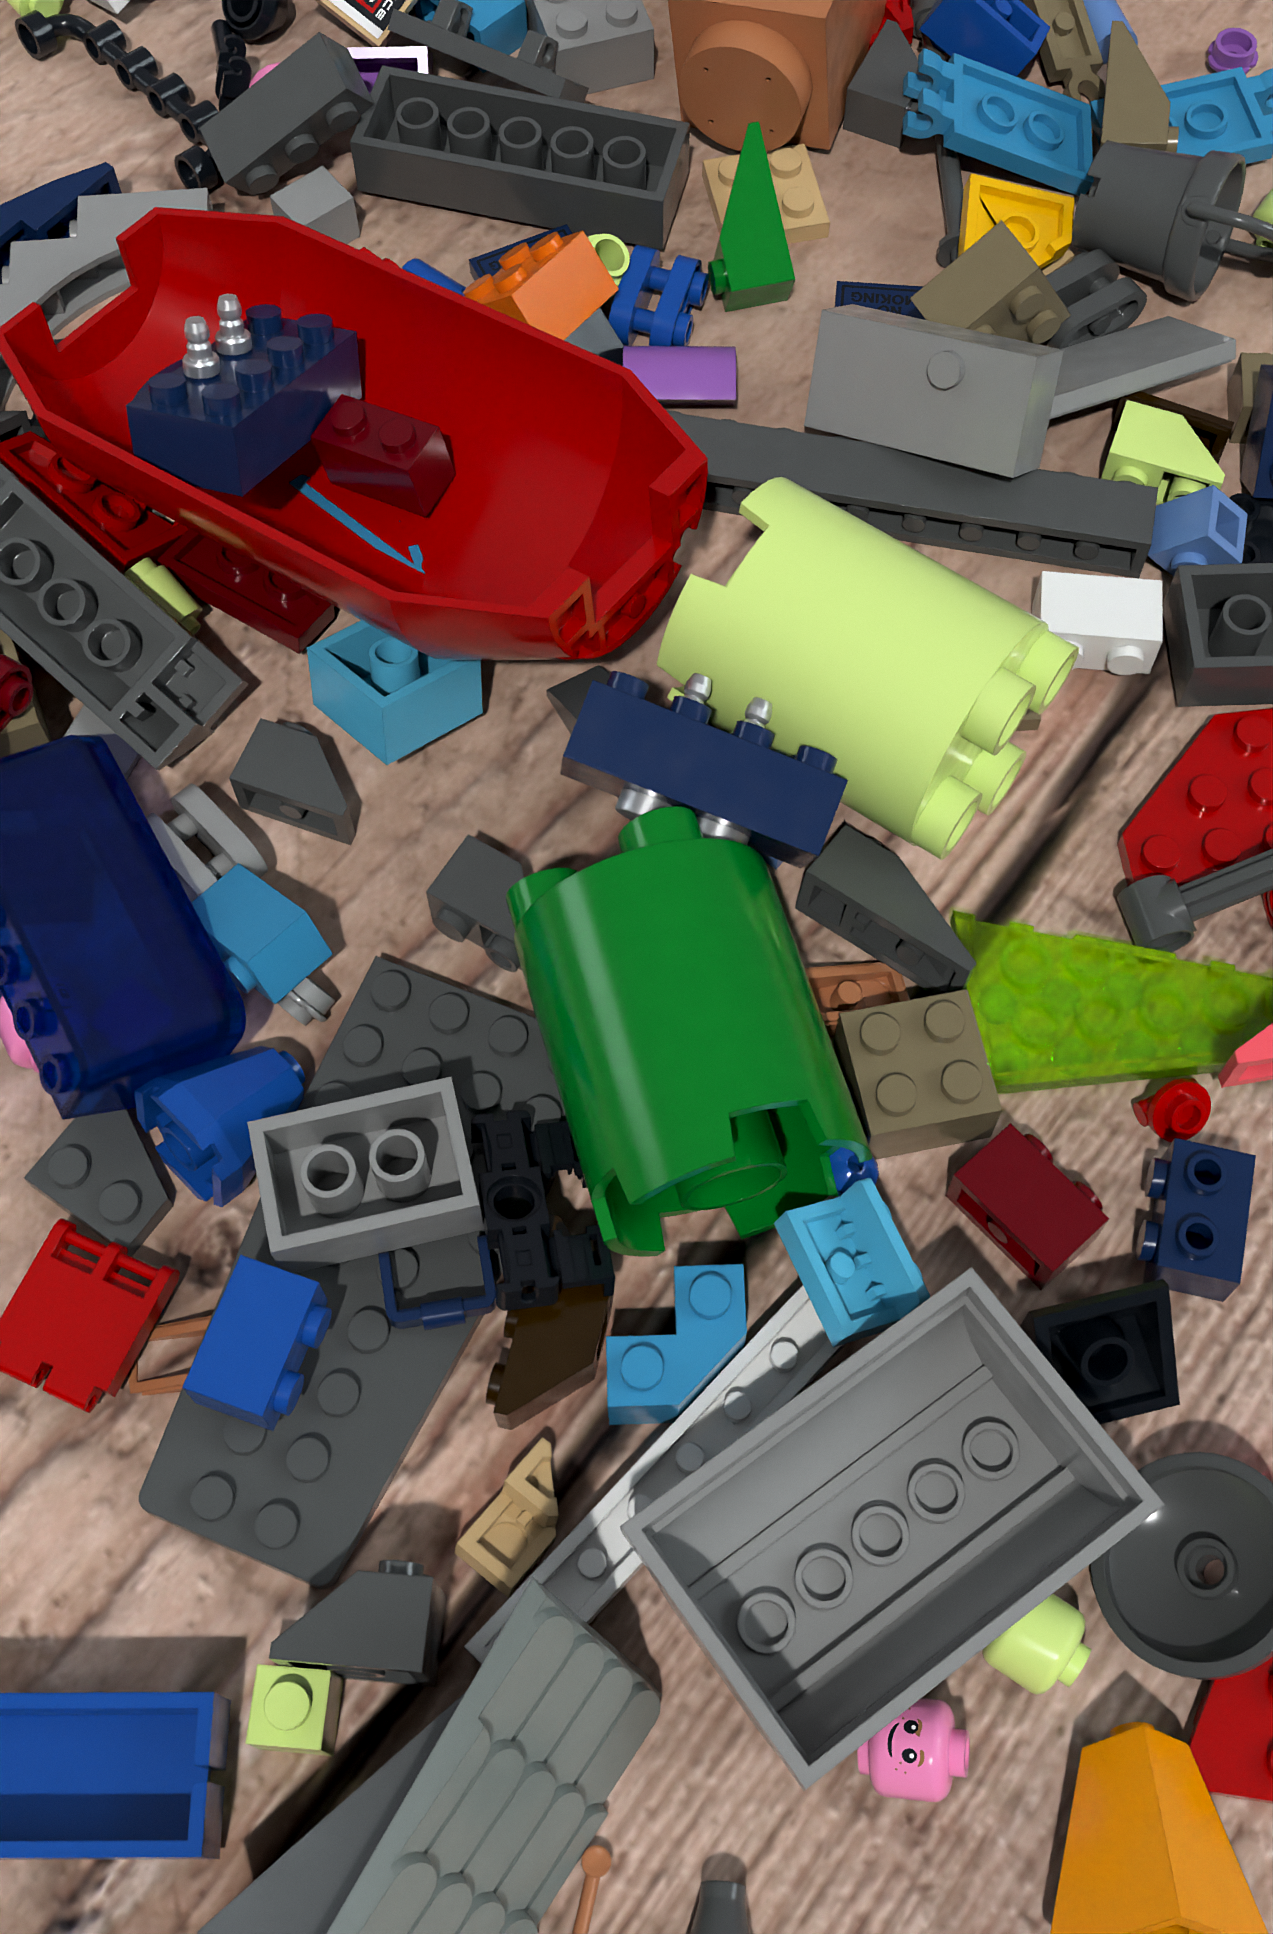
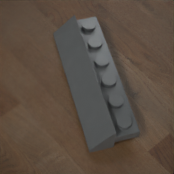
[0,461,248,771]

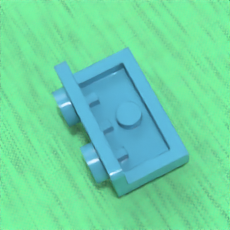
[774,1178,930,1348]

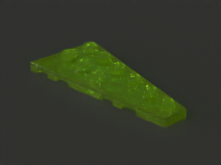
[950,910,1273,1094]

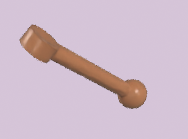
[572,1845,611,1934]

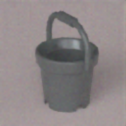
[1072,140,1273,301]

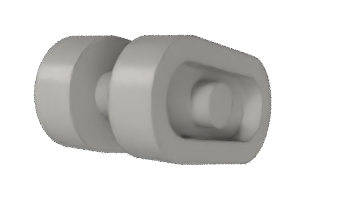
[129,783,268,909]

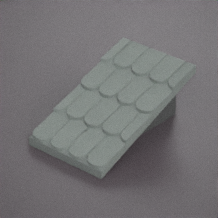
[197,1577,662,1934]

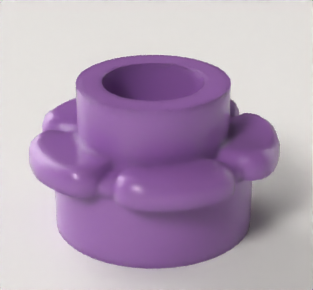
[1208,28,1258,74]

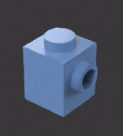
[1148,485,1248,577]

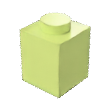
[245,1664,344,1756]

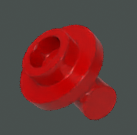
[1133,1078,1211,1142]

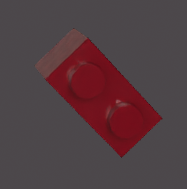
[310,394,456,517]
[945,1123,1109,1291]

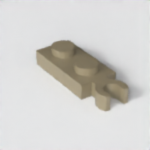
[1023,0,1105,101]

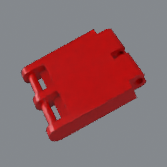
[0,1218,180,1413]

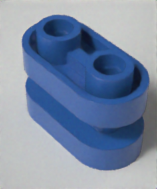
[608,245,709,346]

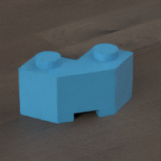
[606,1264,747,1425]

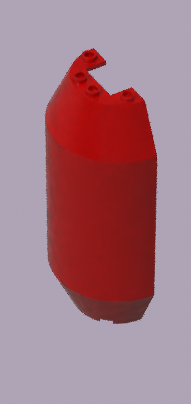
[0,207,708,661]

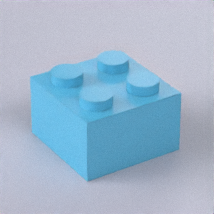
[307,620,483,765]

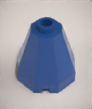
[134,1046,305,1207]

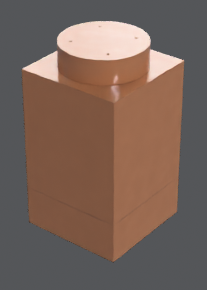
[668,0,887,152]

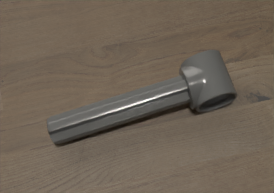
[1117,849,1273,958]

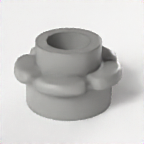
[277,976,336,1026]

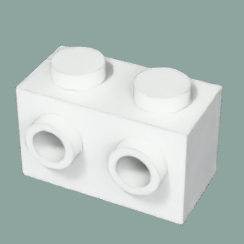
[1032,571,1163,675]

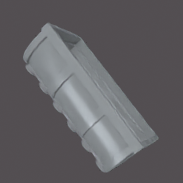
[620,1267,1165,1791]

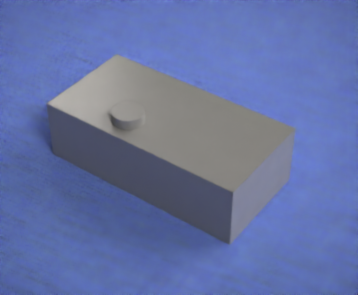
[804,304,1064,478]

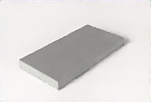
[1049,316,1236,420]

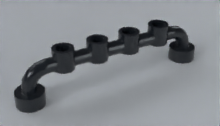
[15,10,219,190]

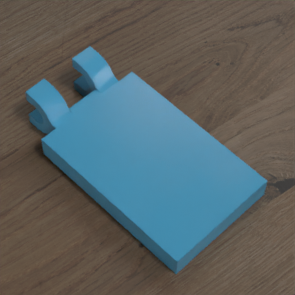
[903,48,1094,197]
[1090,67,1273,164]

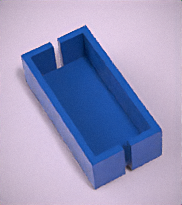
[0,1692,231,1860]

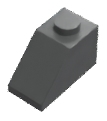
[843,19,925,148]
[229,718,356,845]

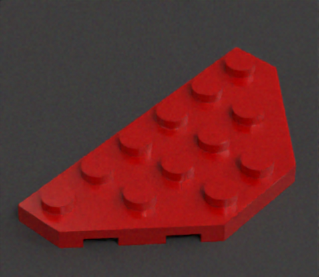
[1117,708,1273,887]

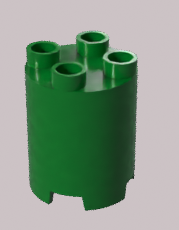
[505,806,872,1257]

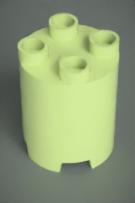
[657,477,1079,860]

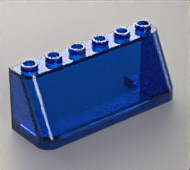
[0,735,246,1120]

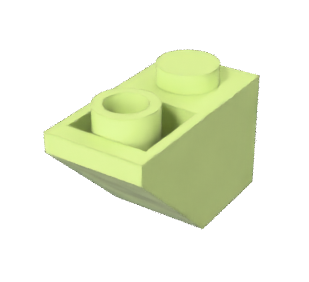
[1101,400,1225,505]

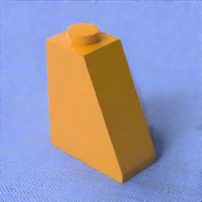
[1050,1722,1268,1934]

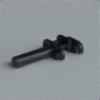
[211,19,252,111]

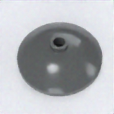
[1091,1452,1273,1680]

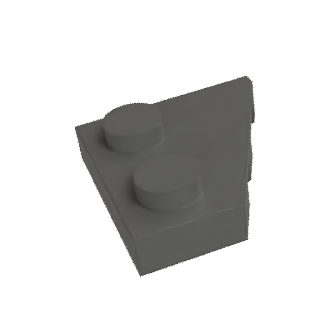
[24,1080,173,1257]

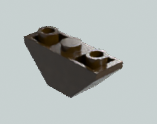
[486,1214,611,1430]

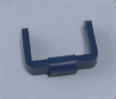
[378,1235,497,1331]

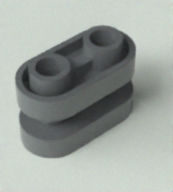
[1045,249,1147,349]

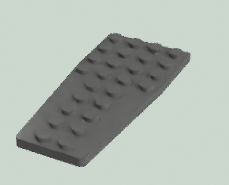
[139,956,572,1589]

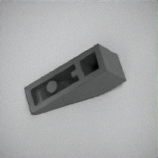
[795,824,976,995]

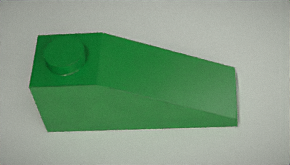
[708,121,796,312]

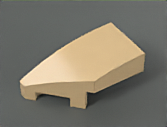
[454,1437,559,1598]

